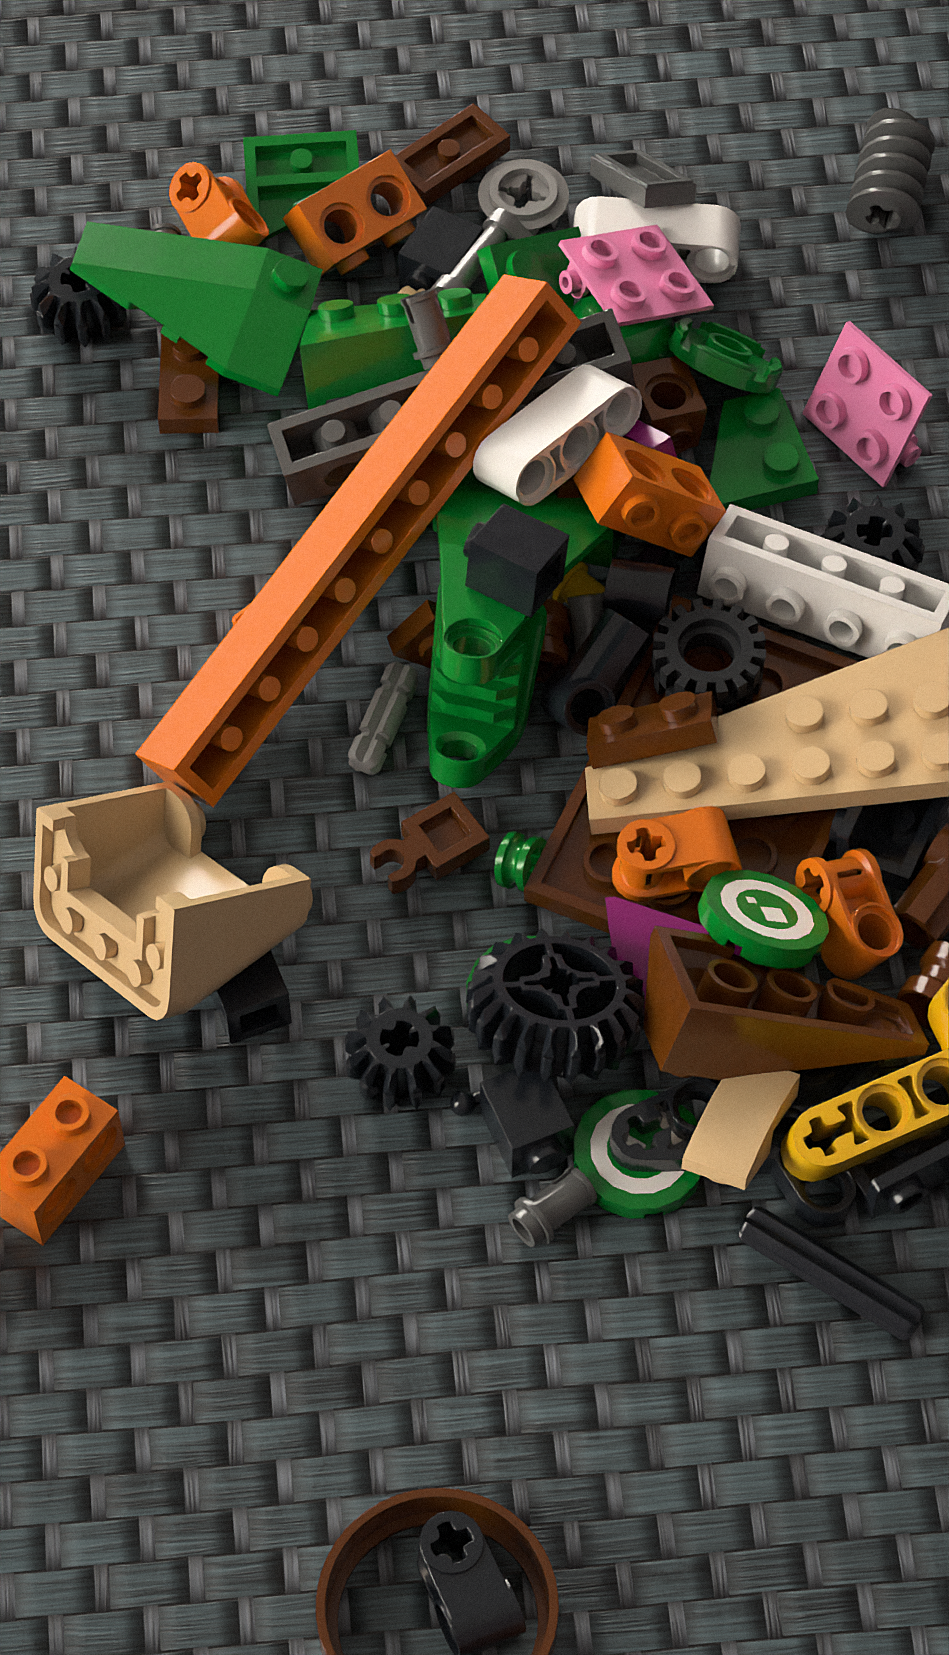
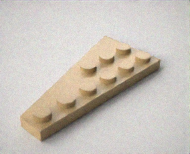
[585,627,949,835]

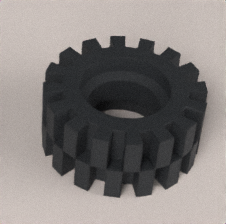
[651,598,766,714]

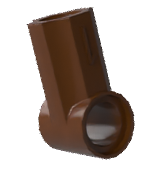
[893,822,949,950]

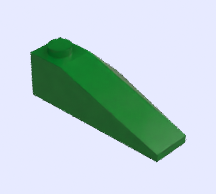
[70,221,323,397]

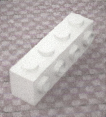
[697,504,949,658]

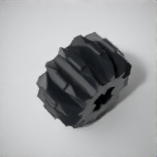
[30,246,127,348]
[821,495,925,572]
[344,995,456,1111]

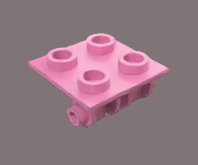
[559,224,714,327]
[802,321,933,487]

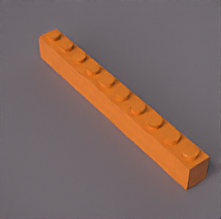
[135,274,582,808]

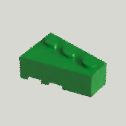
[299,288,486,410]

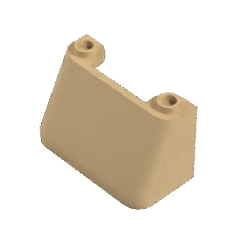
[33,781,313,1021]

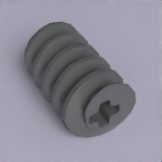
[846,107,936,234]

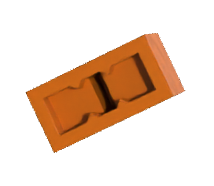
[282,149,427,276]
[573,431,726,558]
[0,1076,125,1245]

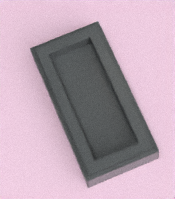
[590,149,696,209]

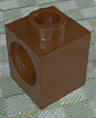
[632,356,708,454]

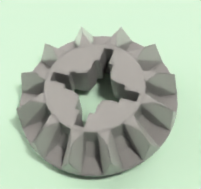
[478,159,569,236]

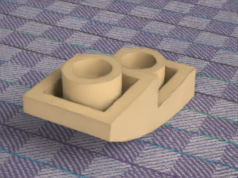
[681,1071,801,1190]

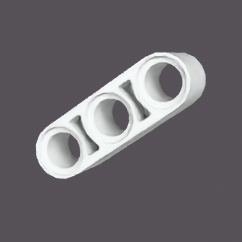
[573,196,741,283]
[473,364,642,506]

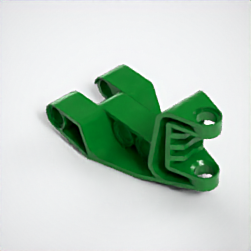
[427,467,625,788]

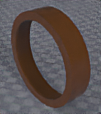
[316,1488,559,1655]

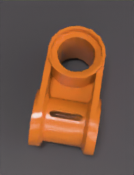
[169,162,269,246]
[612,806,742,902]
[795,848,904,980]

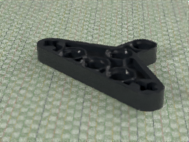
[609,1060,885,1228]

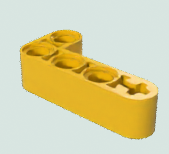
[780,978,949,1182]

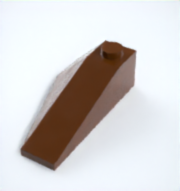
[643,926,930,1080]

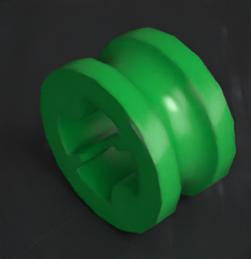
[494,831,547,892]

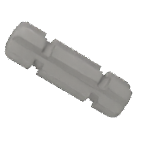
[348,661,418,775]

